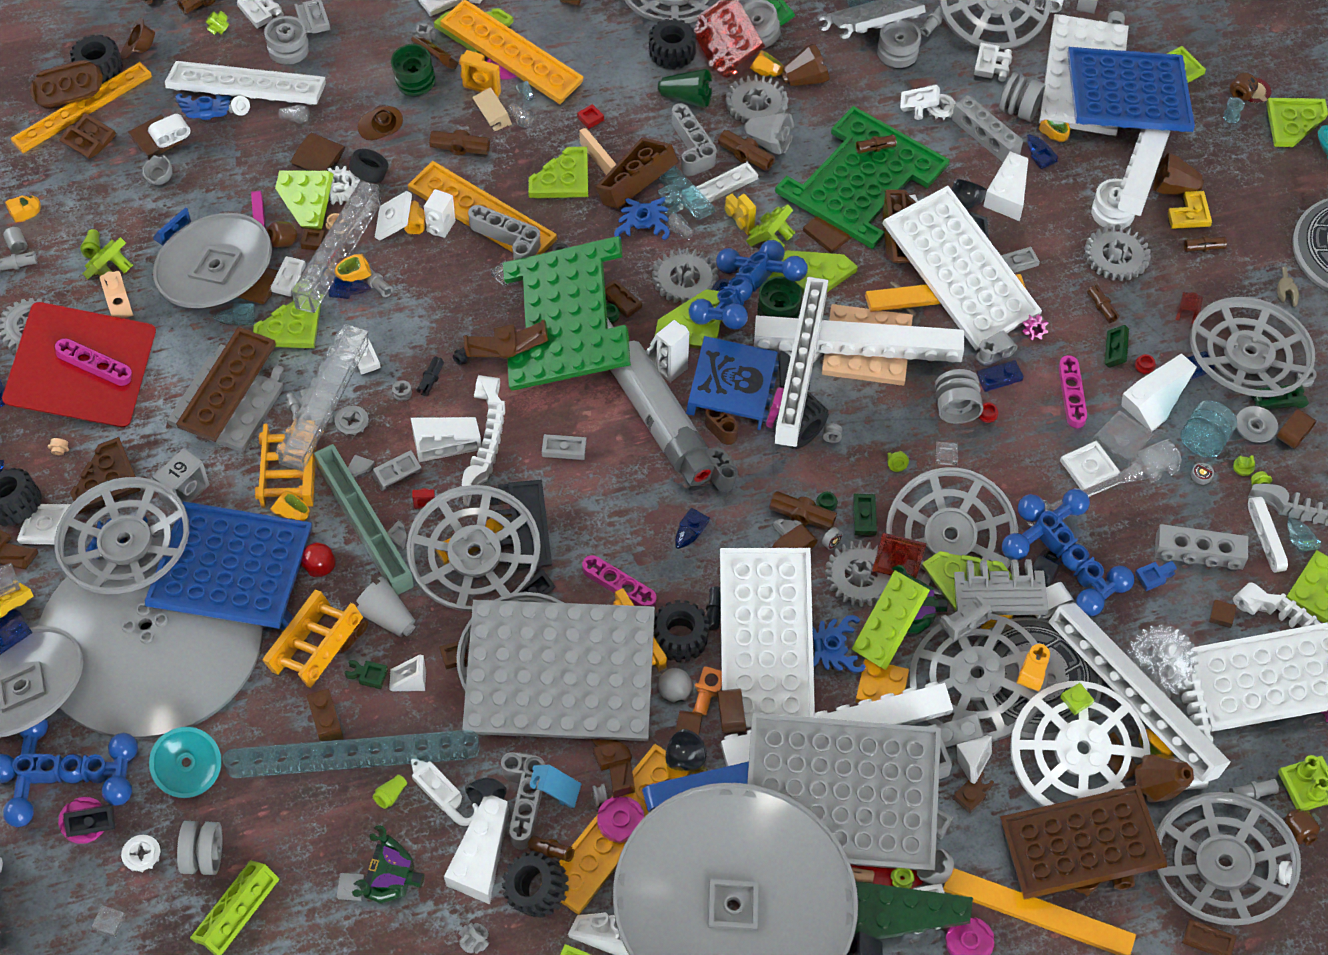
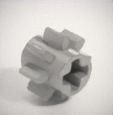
[412,23,436,42]
[458,923,489,954]

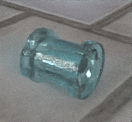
[1223,97,1245,123]

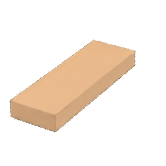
[579,128,616,175]

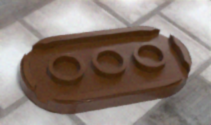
[30,60,103,108]

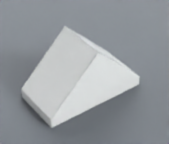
[389,655,426,691]
[957,735,992,784]

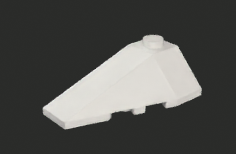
[568,913,629,955]

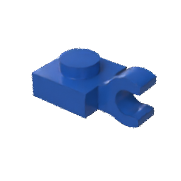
[1135,561,1177,591]

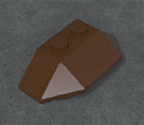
[883,190,916,263]

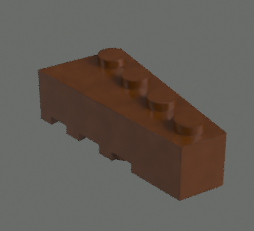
[596,137,678,208]

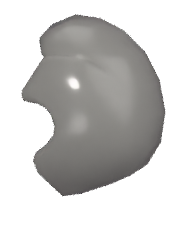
[142,155,173,185]
[657,668,694,703]
[917,849,954,885]

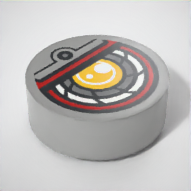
[1191,463,1214,485]
[822,527,843,550]

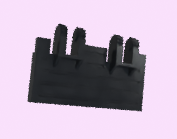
[490,479,552,570]

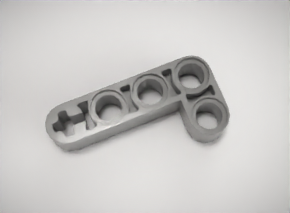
[671,103,717,176]
[468,205,541,260]
[501,752,545,850]

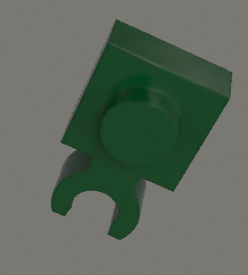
[345,660,388,689]

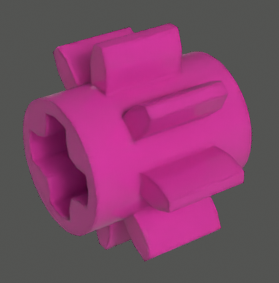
[1022,314,1048,340]

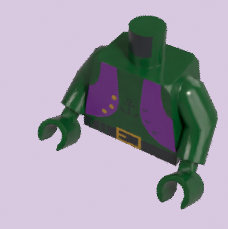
[891,565,948,634]
[352,825,424,904]

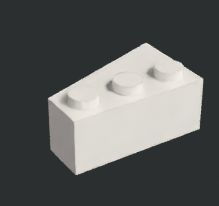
[983,151,1028,221]
[646,320,689,383]
[411,417,482,462]

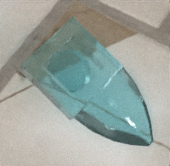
[213,303,255,325]
[1287,518,1321,552]

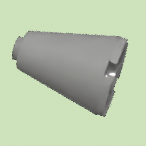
[356,576,415,637]

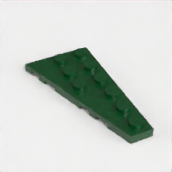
[854,881,973,940]

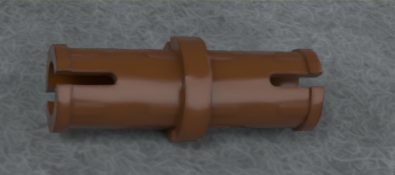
[856,134,897,154]
[1184,236,1227,252]
[1087,285,1120,323]
[528,836,574,862]

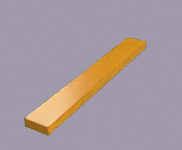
[10,62,152,154]
[865,274,1026,312]
[943,868,1136,955]

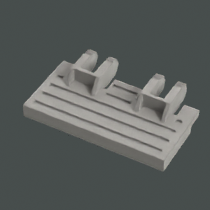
[954,559,1048,615]

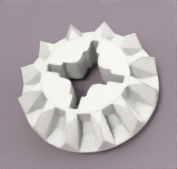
[926,94,956,120]
[121,835,161,873]

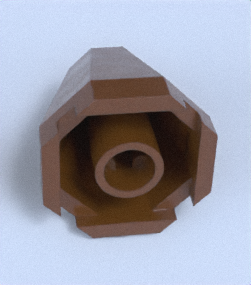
[781,43,830,86]
[1152,152,1204,194]
[1135,754,1194,802]

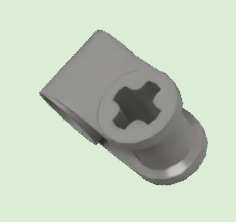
[976,331,1017,366]

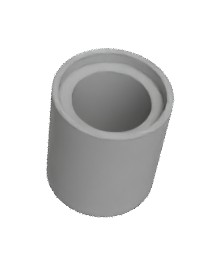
[3,227,28,254]

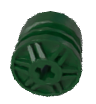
[391,44,436,96]
[757,276,802,319]

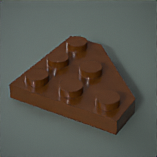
[70,437,141,514]

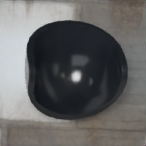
[952,179,987,209]
[665,729,707,771]
[465,777,507,807]

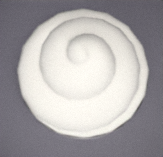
[1275,861,1292,885]

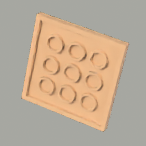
[822,304,913,386]

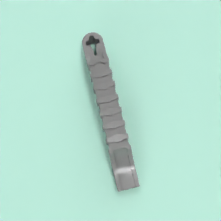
[1248,484,1328,526]

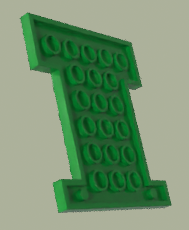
[775,106,950,249]
[503,236,631,391]

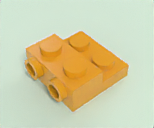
[459,50,501,97]

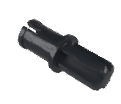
[416,356,444,396]
[706,586,721,630]

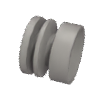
[999,73,1046,122]
[935,369,983,424]

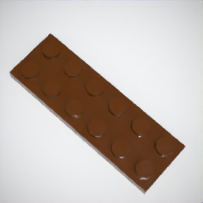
[176,327,276,442]

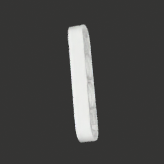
[1248,497,1288,573]

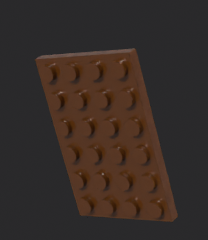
[1000,785,1167,900]

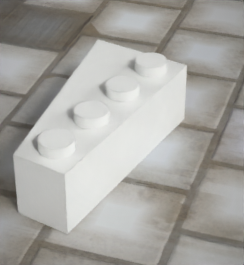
[444,795,509,904]

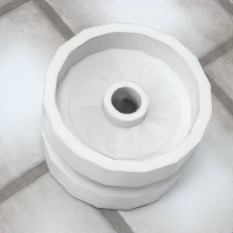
[1091,178,1135,230]

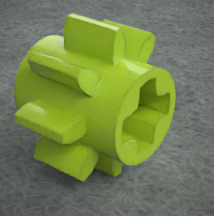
[206,11,229,35]

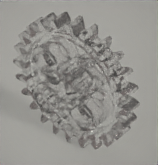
[1125,624,1198,698]

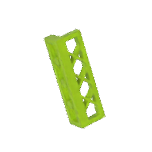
[190,860,279,955]

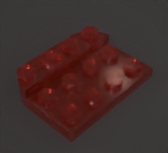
[695,0,766,78]

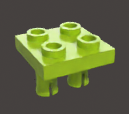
[746,205,795,247]
[82,237,133,279]
[1278,755,1328,811]

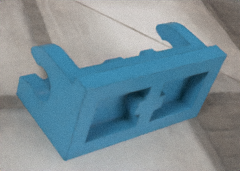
[530,765,581,808]

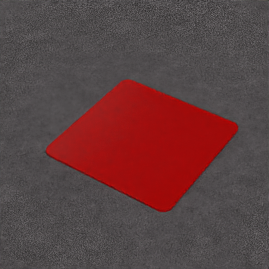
[2,302,156,427]

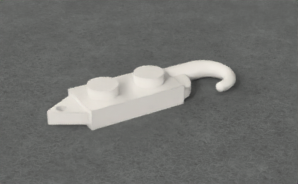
[411,759,479,826]

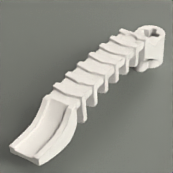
[462,375,506,506]
[1233,582,1321,628]
[1165,640,1213,790]

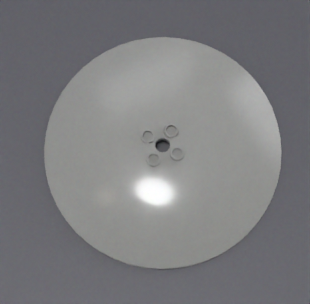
[38,537,263,739]
[613,783,858,955]

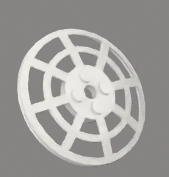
[1010,681,1150,807]

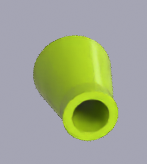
[80,229,101,259]
[373,775,407,809]

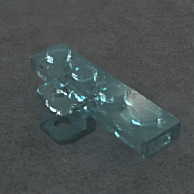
[658,165,715,220]

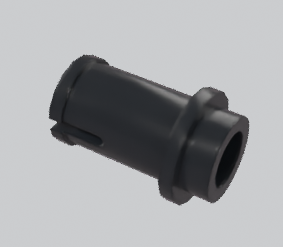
[453,347,470,365]

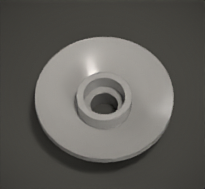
[1235,406,1278,443]

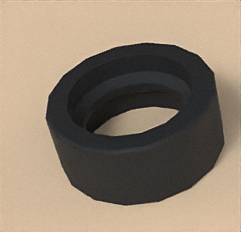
[349,148,389,183]

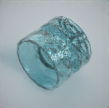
[1180,400,1238,457]

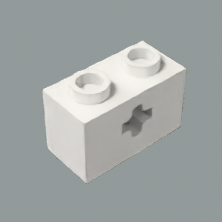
[424,189,455,238]

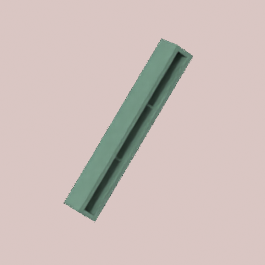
[314,444,414,595]

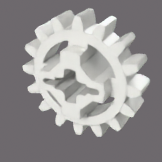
[328,166,361,205]

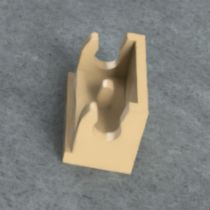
[472,87,512,131]

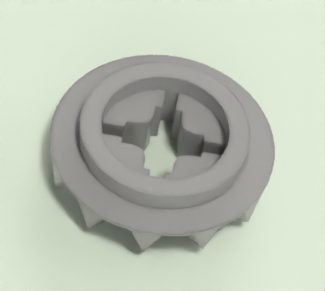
[334,406,369,436]

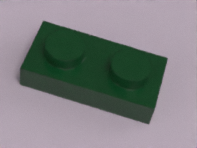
[1105,325,1129,368]
[853,494,877,536]

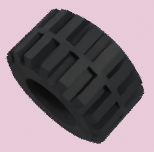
[649,18,696,69]
[70,34,123,84]
[773,392,829,449]
[0,468,42,526]
[653,600,709,662]
[502,851,569,918]

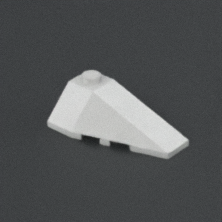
[1121,354,1196,433]

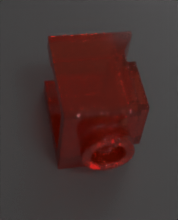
[1175,292,1203,324]

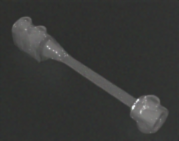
[1026,438,1182,527]

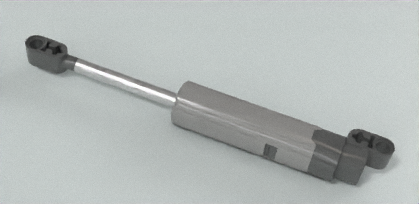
[552,243,738,492]

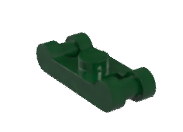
[1251,385,1309,410]

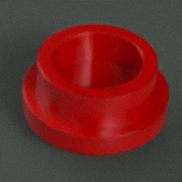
[1135,354,1156,374]
[978,402,998,423]

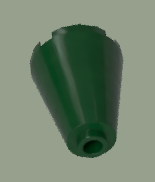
[658,69,712,108]

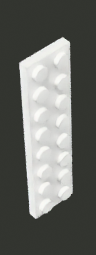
[165,61,326,105]

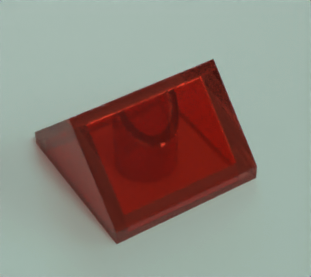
[872,532,926,578]

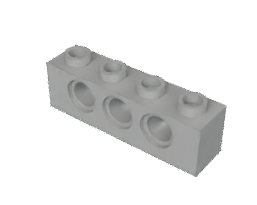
[952,95,1023,163]
[1155,524,1248,570]

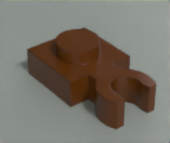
[953,772,994,814]

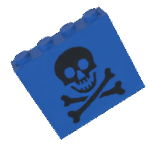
[686,336,780,430]

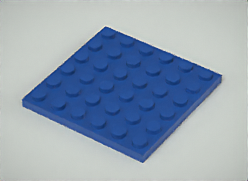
[1067,47,1195,132]
[145,501,312,628]

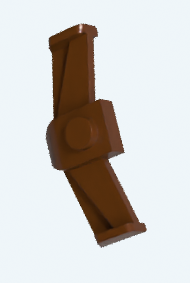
[463,319,548,359]
[0,530,39,570]
[591,739,635,798]

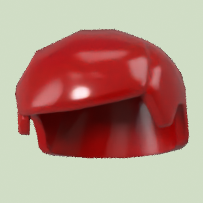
[301,542,336,577]

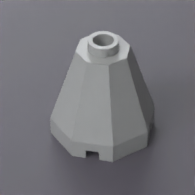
[744,113,794,154]

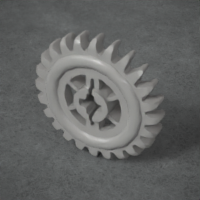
[725,75,788,124]
[1084,225,1151,281]
[652,248,719,304]
[0,298,56,352]
[825,540,896,607]

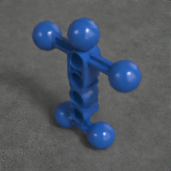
[688,240,808,330]
[1002,488,1134,617]
[0,719,138,828]

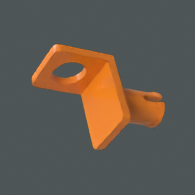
[693,666,722,716]

